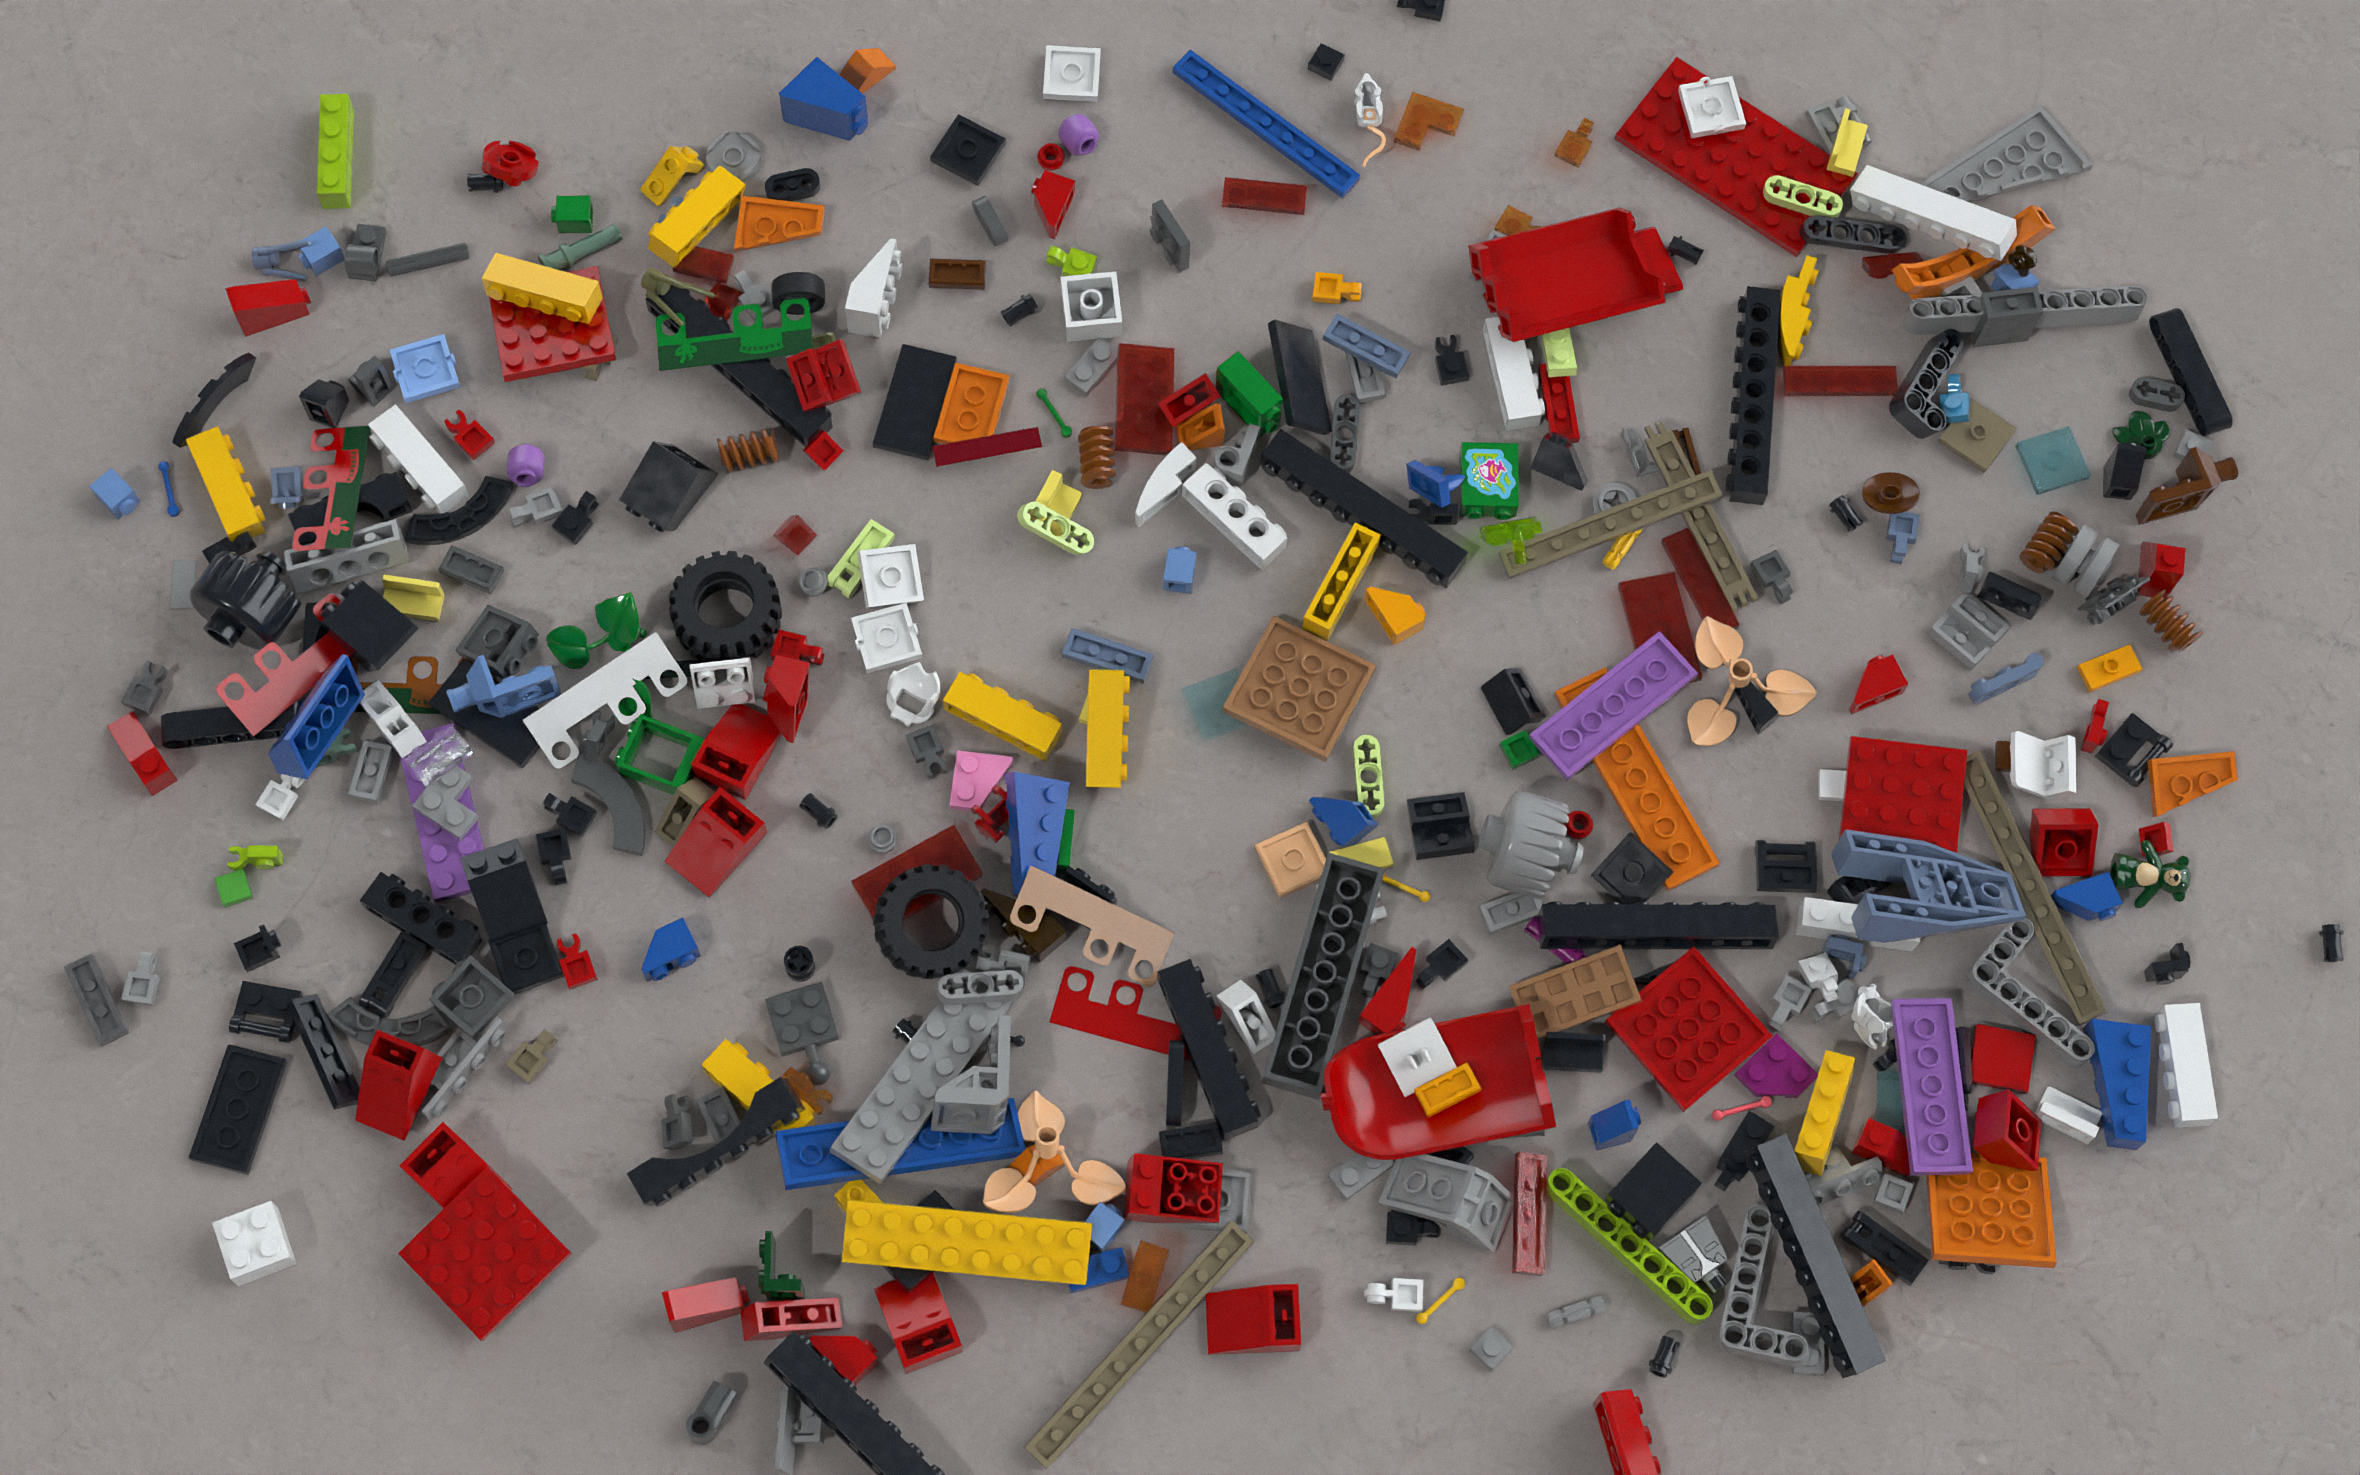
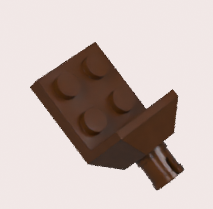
[2135,447,2238,525]

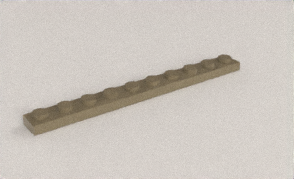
[1964,750,2108,1025]
[1023,1221,1254,1469]

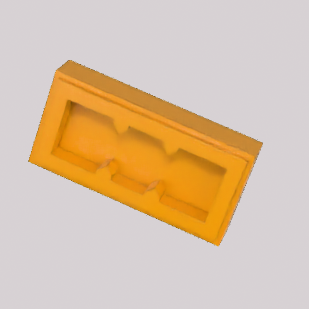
[2077,644,2143,693]
[1414,1063,1481,1118]

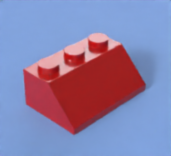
[1593,1389,1661,1475]

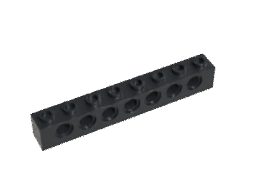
[1725,286,1781,505]

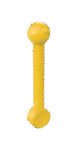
[1382,873,1431,902]
[1416,1277,1465,1324]

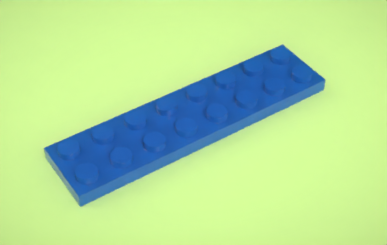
[775,1098,1025,1190]

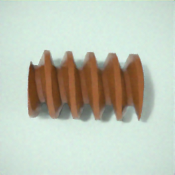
[1078,426,1116,489]
[717,428,779,473]
[2019,511,2079,573]
[2139,589,2203,652]

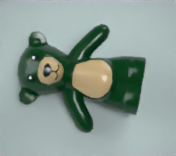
[2110,840,2191,908]

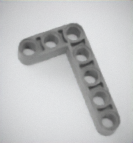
[1966,917,2095,1068]
[1720,1204,1810,1368]

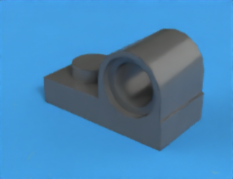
[344,224,387,282]
[348,356,395,407]

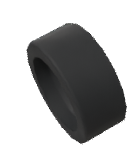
[771,272,825,315]

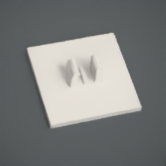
[1377,1016,1457,1097]

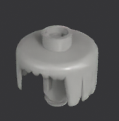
[1478,790,1584,899]

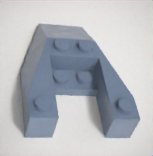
[1831,829,2026,943]

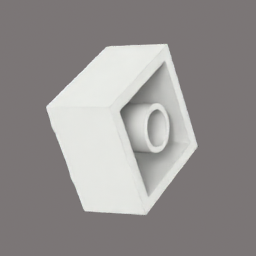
[1060,271,1122,342]
[212,1201,297,1286]

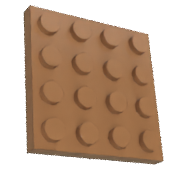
[1222,616,1377,762]

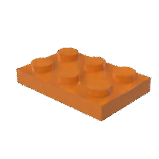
[933,363,1010,444]

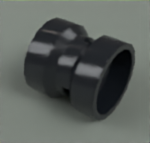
[784,945,815,982]

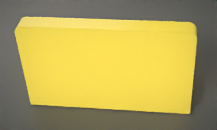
[1826,108,1868,177]
[1029,470,1082,536]
[382,574,445,622]

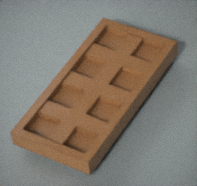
[1509,945,1642,1040]

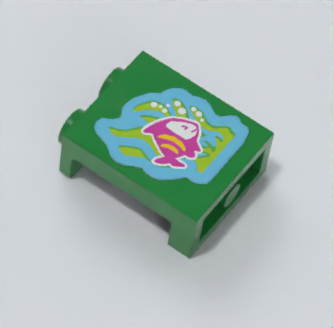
[1459,442,1519,520]

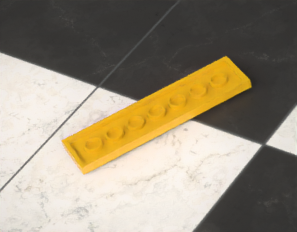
[841,1199,1092,1285]

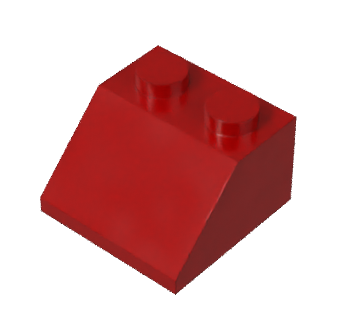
[763,655,810,743]
[2029,808,2099,877]
[1973,1089,2042,1172]

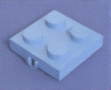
[390,334,460,403]

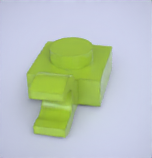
[1046,245,1097,276]
[227,845,283,871]

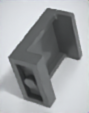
[1970,287,2043,347]

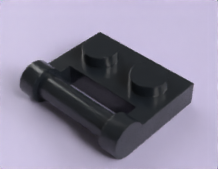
[2095,713,2173,787]
[1755,840,1817,893]
[229,981,303,1043]

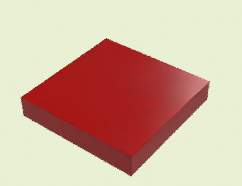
[1971,1024,2036,1094]

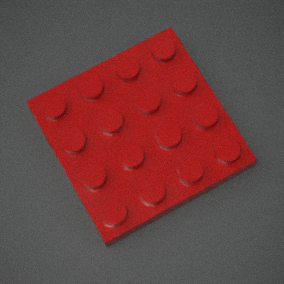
[489,266,616,382]
[1839,736,1967,853]
[1605,946,1773,1112]
[398,1166,572,1341]

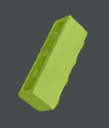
[317,94,354,209]

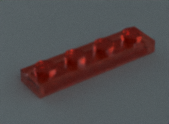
[1783,366,1898,396]
[1661,528,1740,630]
[1512,1152,1547,1276]

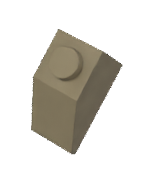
[654,777,715,847]

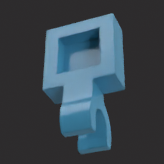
[1939,374,1970,423]

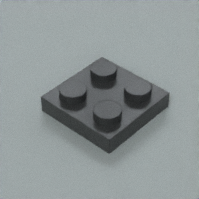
[1150,199,1190,273]

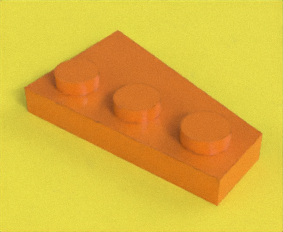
[734,196,825,252]
[2147,751,2238,817]

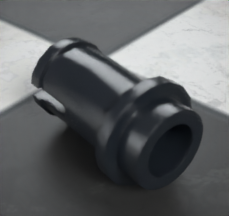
[467,174,504,193]
[1667,235,1704,265]
[1001,294,1038,327]
[1829,495,1863,533]
[799,793,837,829]
[2319,924,2344,962]
[1255,968,1286,1009]
[892,1018,918,1044]
[1649,1336,1680,1378]

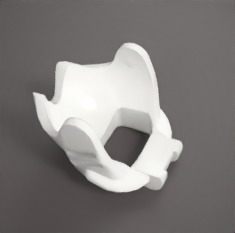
[886,662,940,727]
[1851,983,1893,1050]

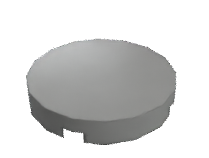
[706,132,761,183]

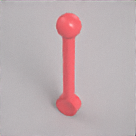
[1712,1096,1772,1121]

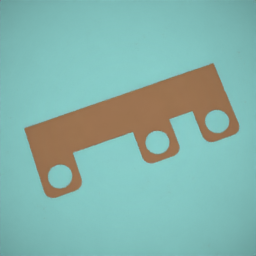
[1010,865,1174,987]

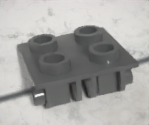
[2077,575,2150,625]

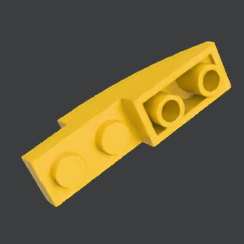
[1777,255,1819,368]

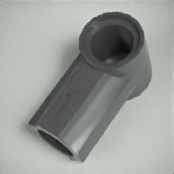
[686,1381,737,1445]

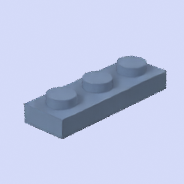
[1323,314,1411,379]
[1062,628,1153,684]

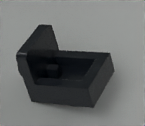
[234,924,281,972]
[2144,943,2191,985]

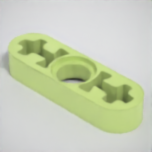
[1763,175,1843,218]
[1017,502,1094,555]
[1353,735,1385,819]

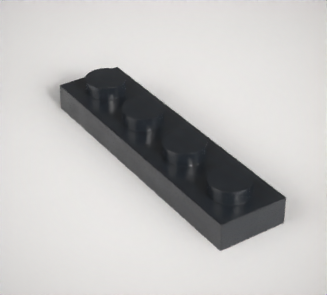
[287,994,360,1110]

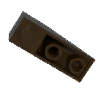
[981,888,1066,962]

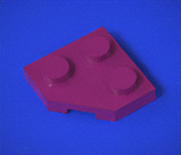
[1734,1033,1818,1098]

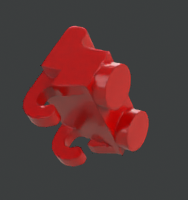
[971,784,1009,843]

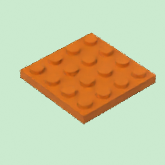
[1926,1153,2057,1268]

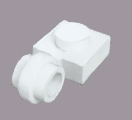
[255,774,305,821]
[1364,1278,1423,1312]

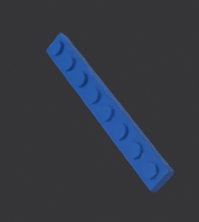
[1172,49,1360,199]

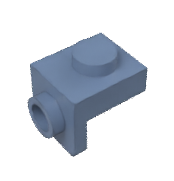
[270,466,304,508]
[1822,935,1866,979]

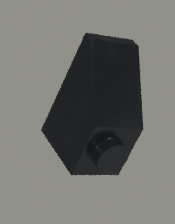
[299,379,350,428]
[1530,432,1588,491]

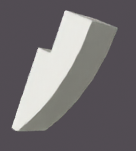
[1135,442,1197,527]
[359,680,427,758]

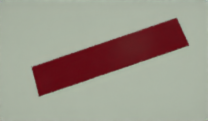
[932,427,1042,467]

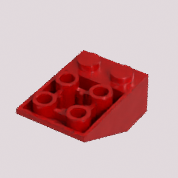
[691,704,782,800]
[664,787,767,898]
[355,1029,443,1141]
[399,1122,513,1209]
[1123,1153,1223,1223]
[874,1273,963,1374]
[1205,1284,1302,1355]

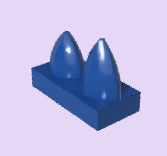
[1406,460,1465,508]

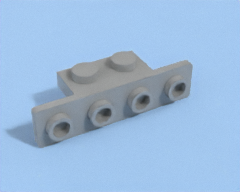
[421,1018,507,1122]
[1803,1147,1883,1206]
[773,1383,826,1475]

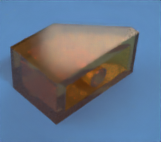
[1121,1240,1170,1313]

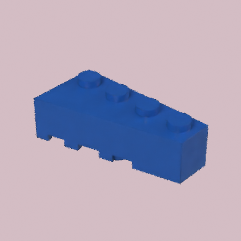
[1004,771,1070,895]
[2083,1019,2151,1150]

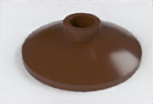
[1862,472,1920,514]

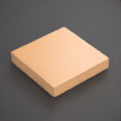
[1254,822,1326,899]

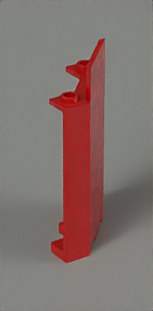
[1468,207,1683,342]

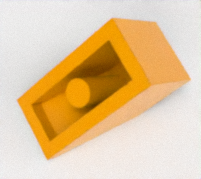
[1364,586,1426,645]

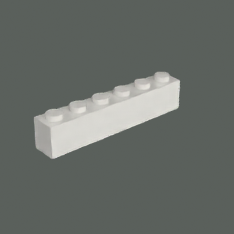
[1850,165,2017,261]

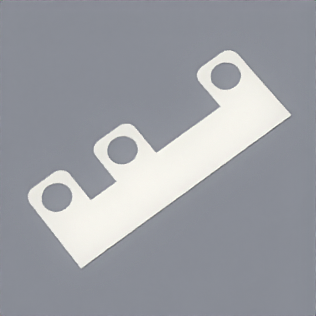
[523,632,687,768]

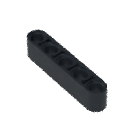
[2149,308,2233,436]
[161,700,302,749]

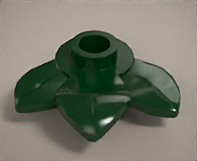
[2112,411,2170,459]

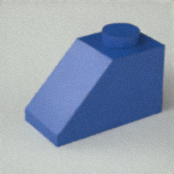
[2051,872,2123,921]

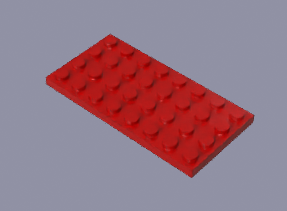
[1615,57,1858,257]

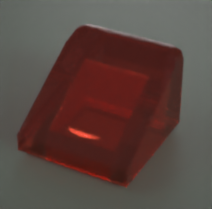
[704,282,743,321]
[773,515,817,555]

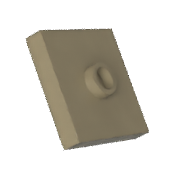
[1938,398,2017,473]

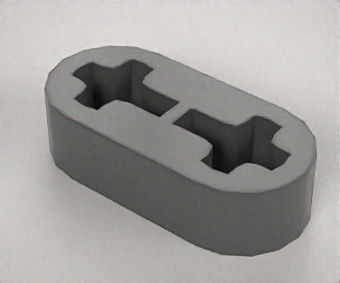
[972,196,1008,246]
[2129,377,2185,412]

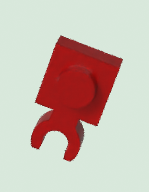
[444,410,495,461]
[2081,699,2109,754]
[557,933,598,990]

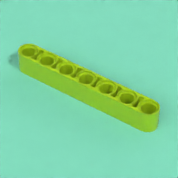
[1545,1168,1713,1325]

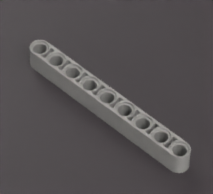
[1903,286,2148,335]

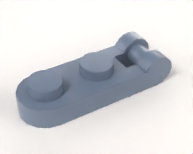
[1968,653,2044,705]

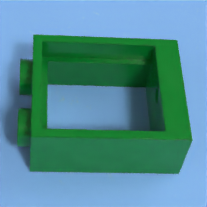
[1215,351,1283,438]
[615,714,705,795]

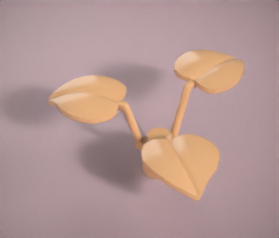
[1687,616,1817,746]
[983,1090,1126,1213]

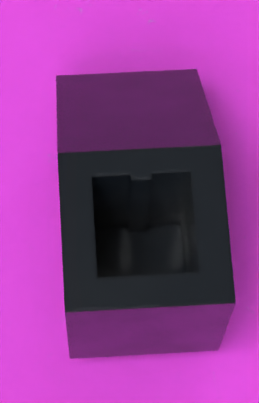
[2103,442,2146,500]

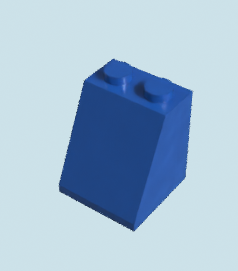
[779,57,868,141]

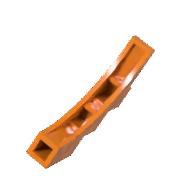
[1892,205,2055,300]

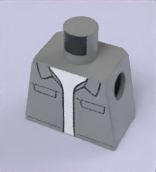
[1658,1215,1728,1294]

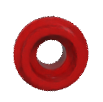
[1037,143,1065,171]
[1564,810,1593,840]

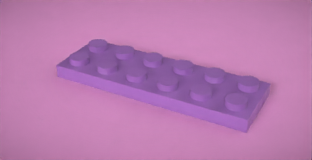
[1529,631,1698,780]
[400,723,484,903]
[1890,998,1973,1176]

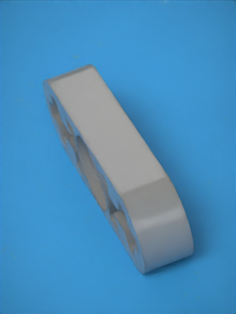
[936,970,1023,1005]

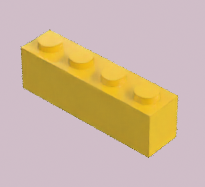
[648,165,746,268]
[482,253,603,324]
[186,426,266,542]
[1302,523,1380,642]
[1086,669,1130,788]
[943,672,1062,762]
[701,1039,816,1135]
[1794,1050,1855,1176]

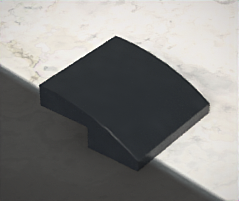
[1407,792,1475,860]

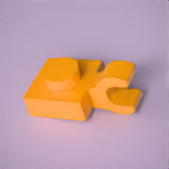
[1312,272,1362,304]

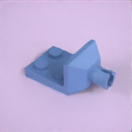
[446,655,561,718]

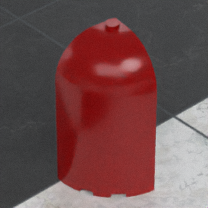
[1320,1004,1556,1160]

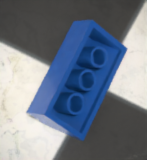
[268,654,365,780]

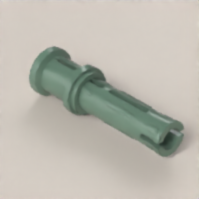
[538,223,623,270]

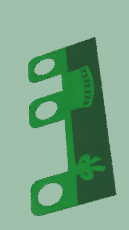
[656,298,813,371]

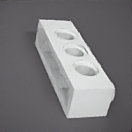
[1182,463,1287,570]

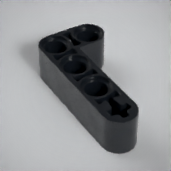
[1889,329,1963,439]

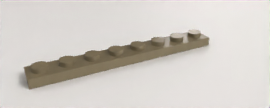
[1499,470,1722,579]

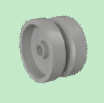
[2052,525,2119,598]

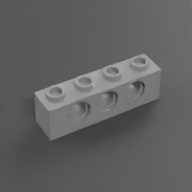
[284,519,409,594]

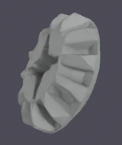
[1593,482,1637,514]

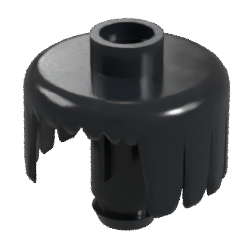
[190,550,301,650]

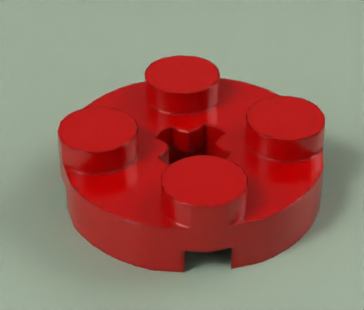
[481,140,539,187]

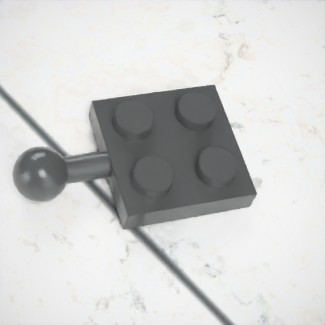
[765,982,839,1086]

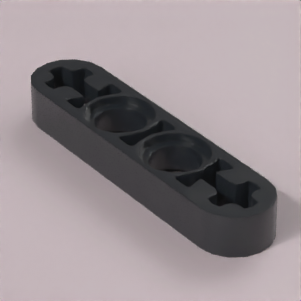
[1799,216,1907,254]

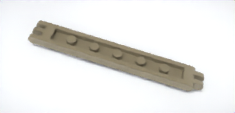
[1644,421,1759,612]

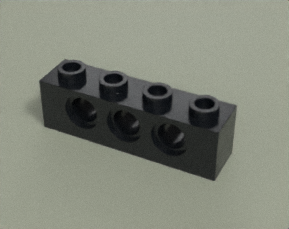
[360,872,483,965]

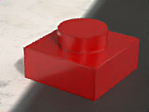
[802,430,844,471]
[2139,822,2174,858]

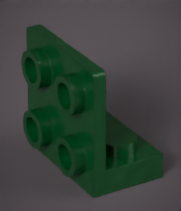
[758,1231,805,1301]

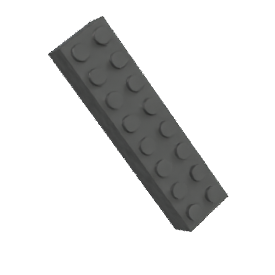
[1262,853,1385,1100]

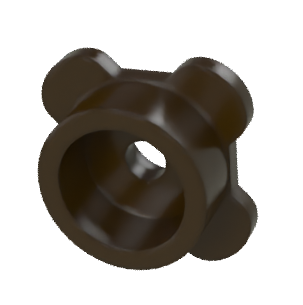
[2008,245,2037,277]

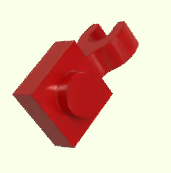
[770,629,825,665]

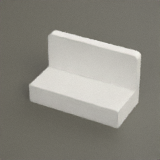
[2035,1087,2102,1145]

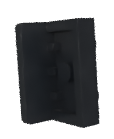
[1977,572,2042,620]

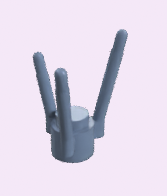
[252,240,311,281]

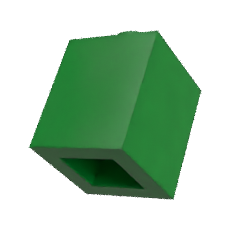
[551,195,593,233]

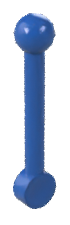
[158,461,180,517]

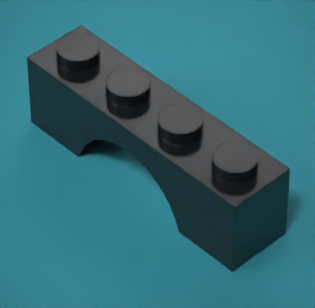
[288,472,413,546]

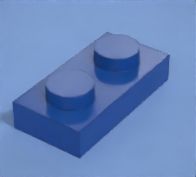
[1068,1247,1130,1293]

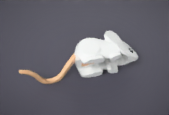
[1354,73,1386,167]

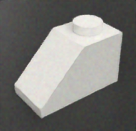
[1217,980,1276,1054]

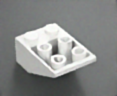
[845,238,902,339]

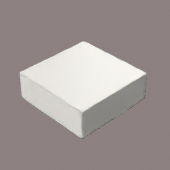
[1818,769,1846,801]

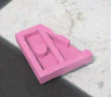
[949,750,1013,811]

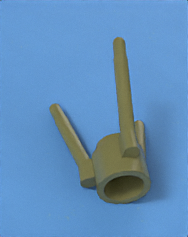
[641,268,715,326]

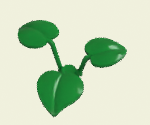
[546,592,653,720]

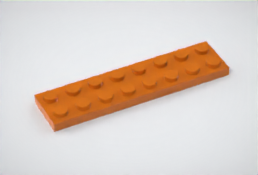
[1554,667,1720,892]

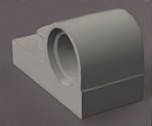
[1214,423,1260,487]

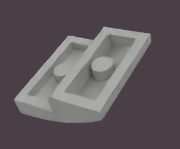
[1927,592,2011,670]

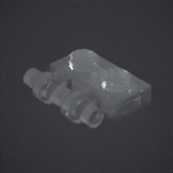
[403,726,474,787]

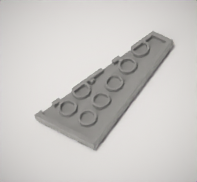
[1920,105,2093,202]

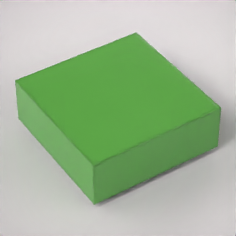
[215,869,253,908]

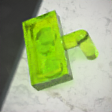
[1479,516,1542,564]

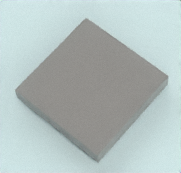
[1186,1170,1252,1234]

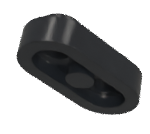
[765,168,820,201]

